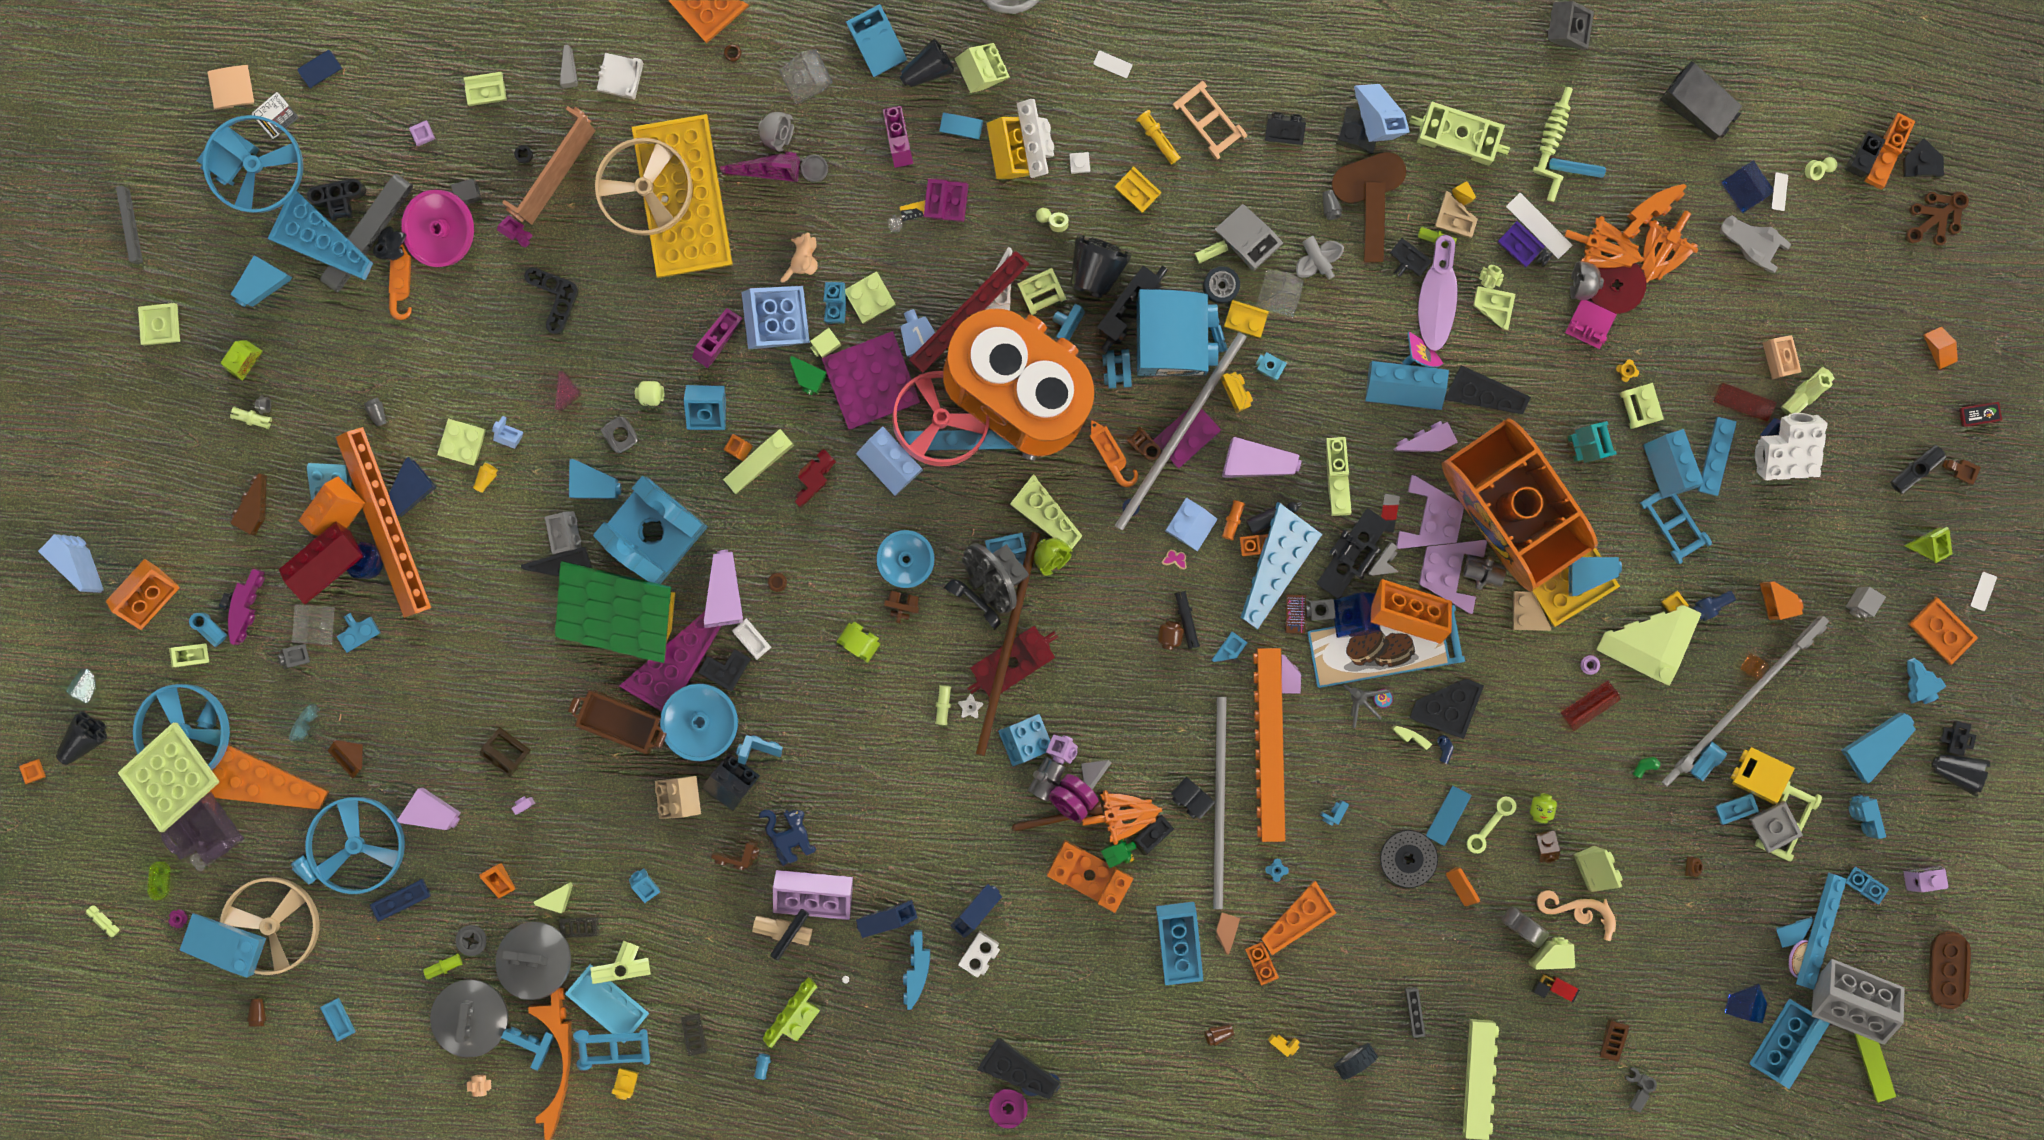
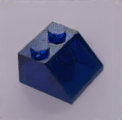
[1334,592,1381,638]

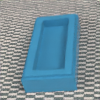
[320,998,356,1042]

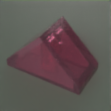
[555,371,582,411]

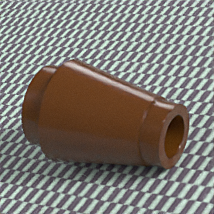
[247,999,266,1026]
[1204,1025,1234,1046]

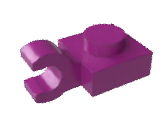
[497,215,533,248]

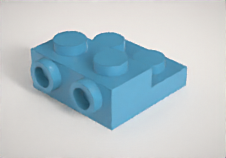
[1849,795,1886,839]

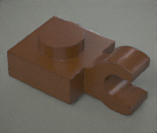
[1942,459,1981,485]

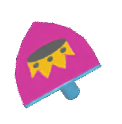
[1402,332,1444,368]

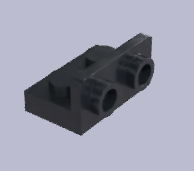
[1265,112,1306,145]

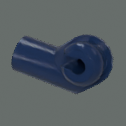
[1437,735,1454,764]

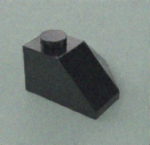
[1336,107,1376,154]

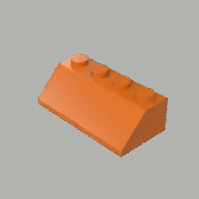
[1371,579,1452,644]

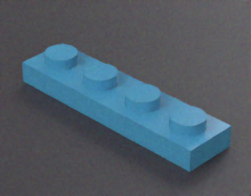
[1698,417,1736,496]

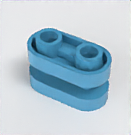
[1102,349,1132,389]

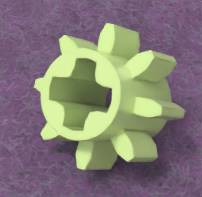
[1479,265,1504,289]

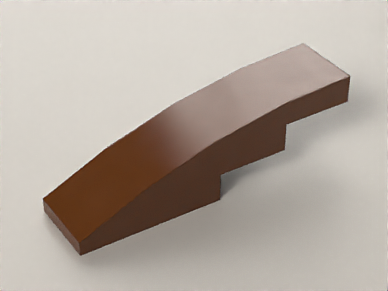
[1363,182,1385,262]

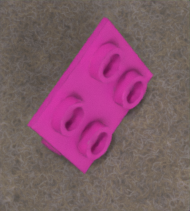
[1565,300,1617,349]

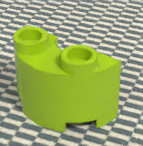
[836,622,880,663]

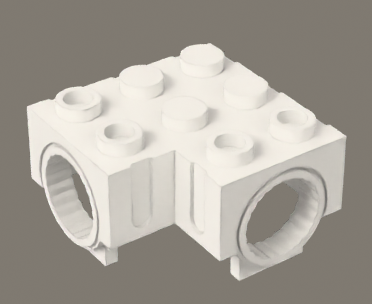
[1755,413,1827,480]

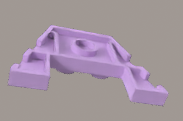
[1396,475,1464,549]
[1419,540,1487,614]

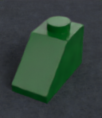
[790,356,827,395]

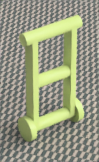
[1755,781,1822,862]

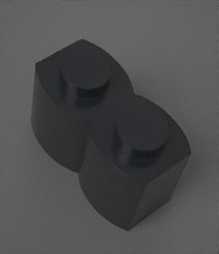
[1171,776,1215,819]

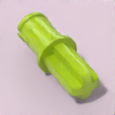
[1418,227,1457,247]
[423,954,463,979]

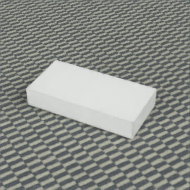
[732,618,772,660]

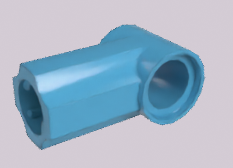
[189,613,228,647]
[1689,741,1727,781]

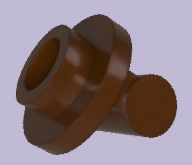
[1685,856,1703,877]

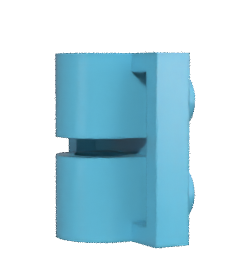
[307,463,352,500]

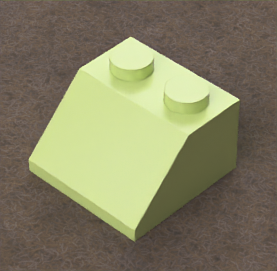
[1529,937,1575,970]

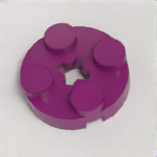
[989,1088,1028,1128]

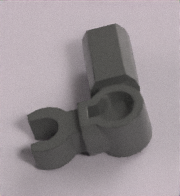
[1625,1067,1657,1113]

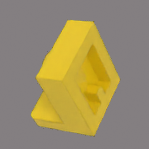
[1268,1034,1300,1057]
[612,1068,639,1100]

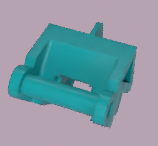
[1567,421,1617,463]

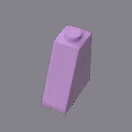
[397,787,461,830]

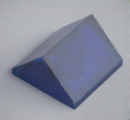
[1721,160,1774,213]

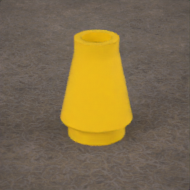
[473,463,498,493]

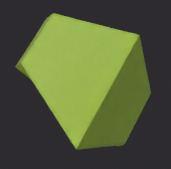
[1904,527,1953,563]

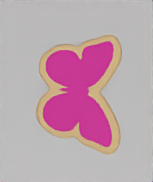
[1162,550,1187,569]

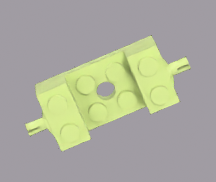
[1409,102,1510,166]

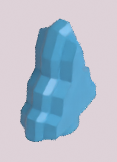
[1907,658,1946,704]

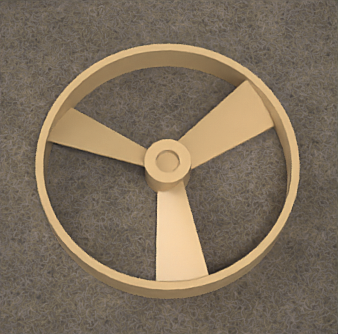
[595,138,693,236]
[220,877,320,975]

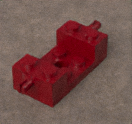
[967,625,1059,698]

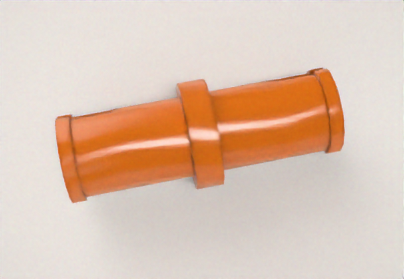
[1221,500,1245,540]

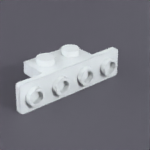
[1017,99,1054,178]

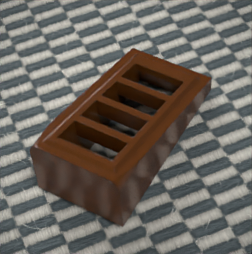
[1599,1019,1630,1062]

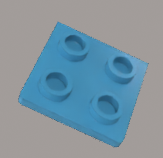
[998,714,1051,766]

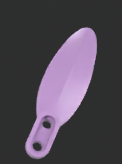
[1418,235,1457,351]

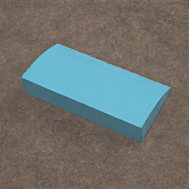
[565,964,649,1044]

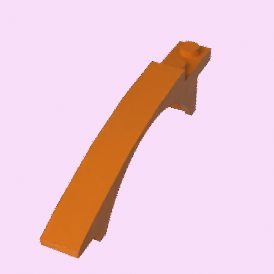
[528,986,572,1140]

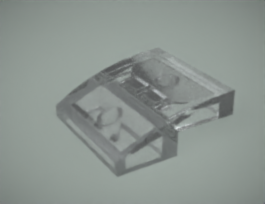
[292,604,335,645]

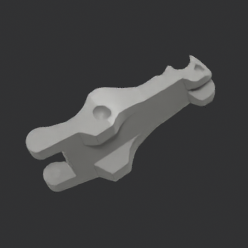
[1720,215,1791,273]

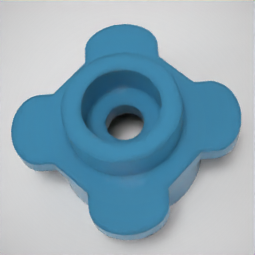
[1265,859,1289,882]

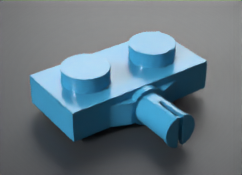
[337,613,381,653]

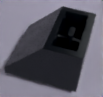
[702,753,760,811]

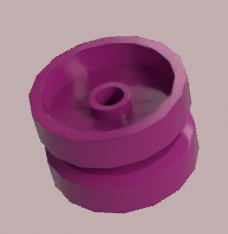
[1049,774,1099,823]

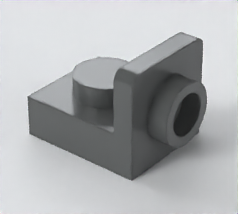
[278,644,310,670]

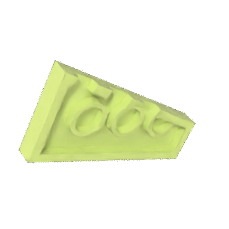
[1010,474,1082,549]

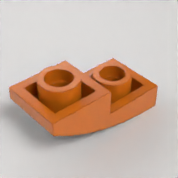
[1240,534,1268,556]
[1245,941,1279,986]

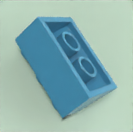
[1643,429,1704,499]

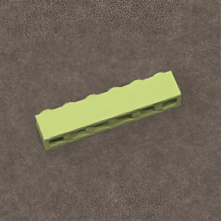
[1463,1019,1499,1140]

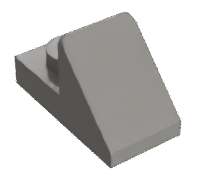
[1367,542,1399,576]

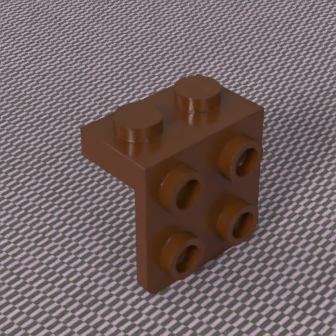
[711,841,760,870]

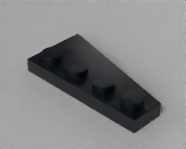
[1444,365,1531,414]
[977,1037,1061,1099]

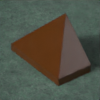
[327,740,363,779]

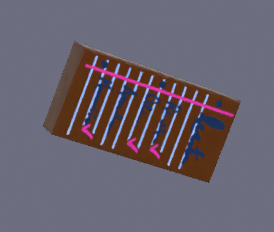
[1285,595,1306,634]

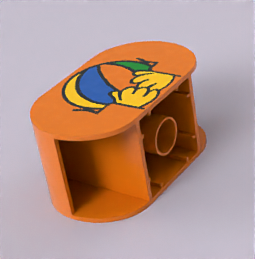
[1442,418,1598,592]

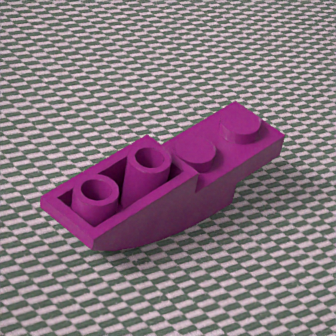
[228,569,265,645]

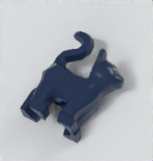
[759,810,816,866]

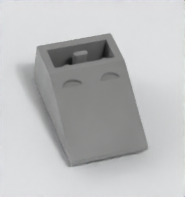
[1215,204,1283,271]

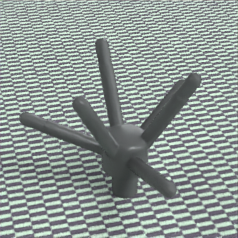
[1343,684,1390,728]

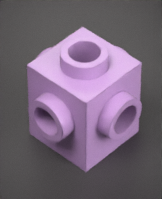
[1046,734,1078,765]

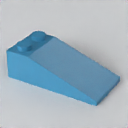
[1156,902,1203,985]
[180,913,266,978]

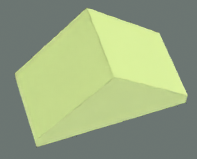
[169,644,209,667]
[534,882,573,913]

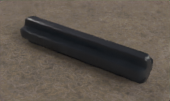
[770,909,809,961]

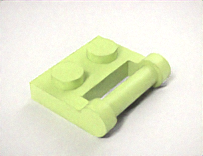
[1017,268,1066,315]
[1619,383,1664,429]

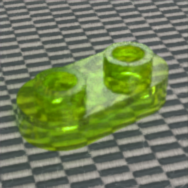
[147,861,171,900]

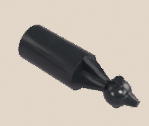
[1246,502,1302,536]

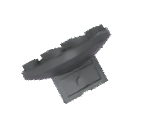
[962,543,1029,613]
[496,922,571,1000]
[430,979,508,1057]

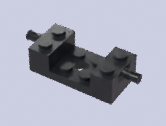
[1096,265,1168,353]

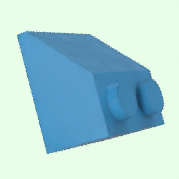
[684,385,726,430]

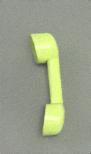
[1466,797,1516,854]

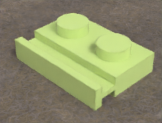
[464,72,507,106]

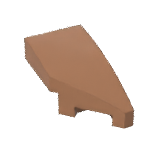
[1215,913,1240,955]

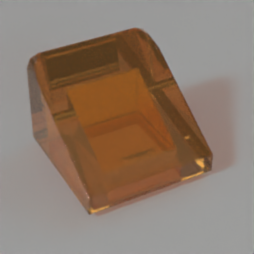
[1740,653,1769,681]

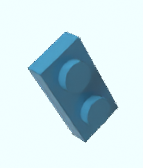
[1714,793,1759,825]

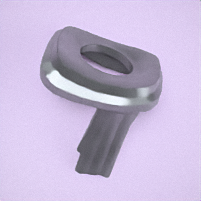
[601,416,638,453]

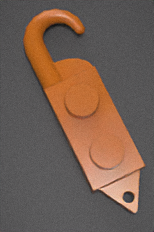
[1090,420,1138,487]

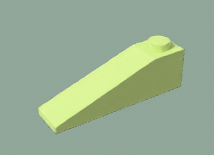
[723,429,794,494]

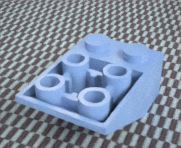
[1354,84,1410,142]

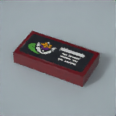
[1959,402,2002,427]

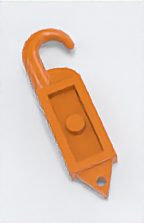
[389,244,412,320]

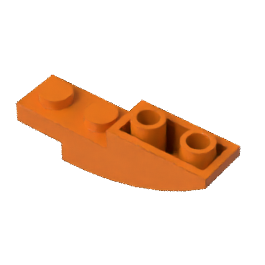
[1865,113,1915,190]
[1622,184,1687,239]

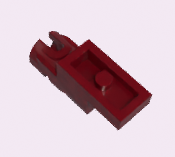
[794,448,836,508]

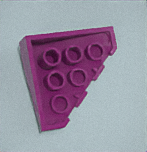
[720,152,801,182]

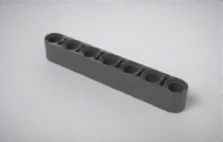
[320,174,413,292]

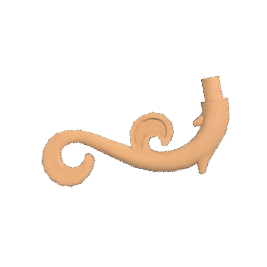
[1536,890,1616,941]

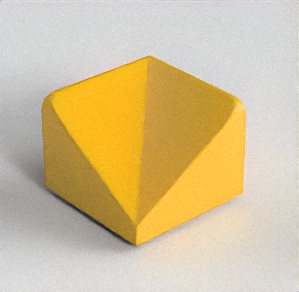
[1451,181,1476,206]

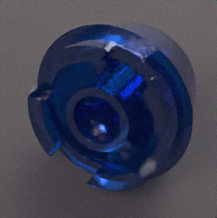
[346,542,383,579]

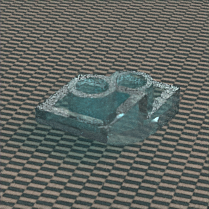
[289,704,320,741]

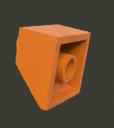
[1760,581,1804,620]

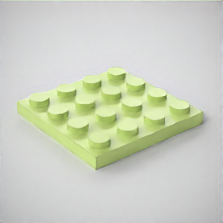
[118,722,220,832]

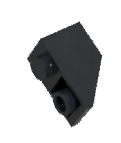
[1845,131,1885,178]

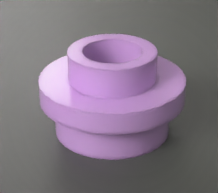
[1580,655,1600,675]

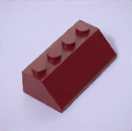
[278,522,363,605]

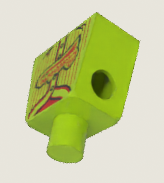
[221,340,263,381]

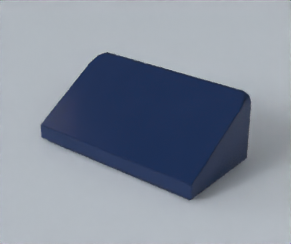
[297,50,343,88]

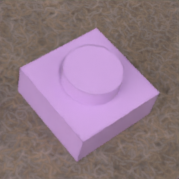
[512,796,535,815]

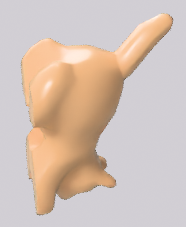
[780,233,818,282]

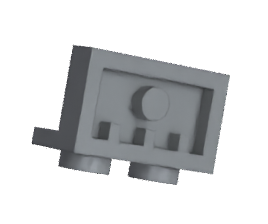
[545,511,581,554]

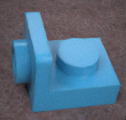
[1320,800,1349,826]
[629,868,660,903]

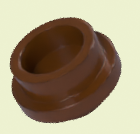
[768,573,787,592]

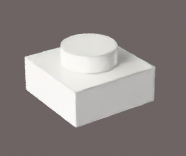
[1070,152,1090,174]

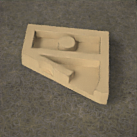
[1435,191,1478,239]
[1513,591,1551,631]

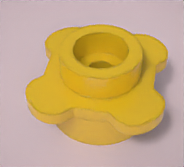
[1616,359,1639,382]

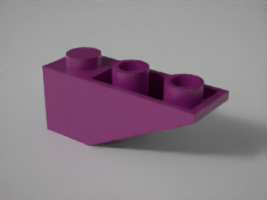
[883,106,913,168]

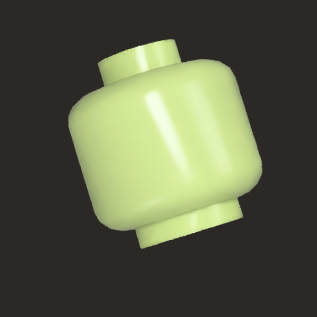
[635,381,664,406]

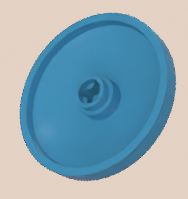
[660,684,738,761]

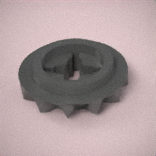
[456,925,487,956]

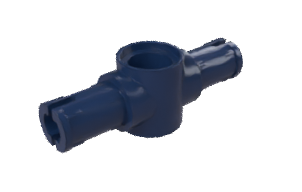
[1693,591,1736,621]

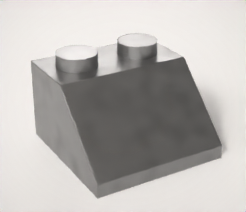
[1548,1,1594,49]

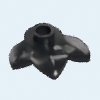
[373,226,407,260]

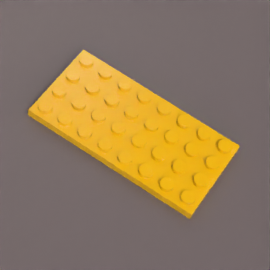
[632,114,733,278]

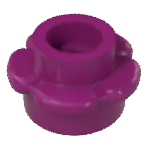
[168,909,188,928]

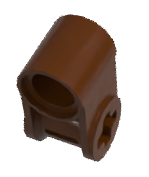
[1125,426,1161,462]

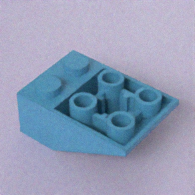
[846,4,907,77]

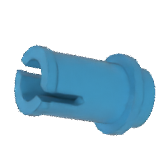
[754,1053,771,1080]

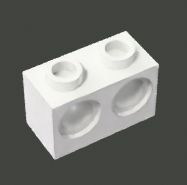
[959,931,1000,978]

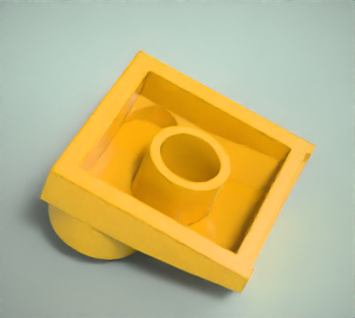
[1221,372,1253,413]

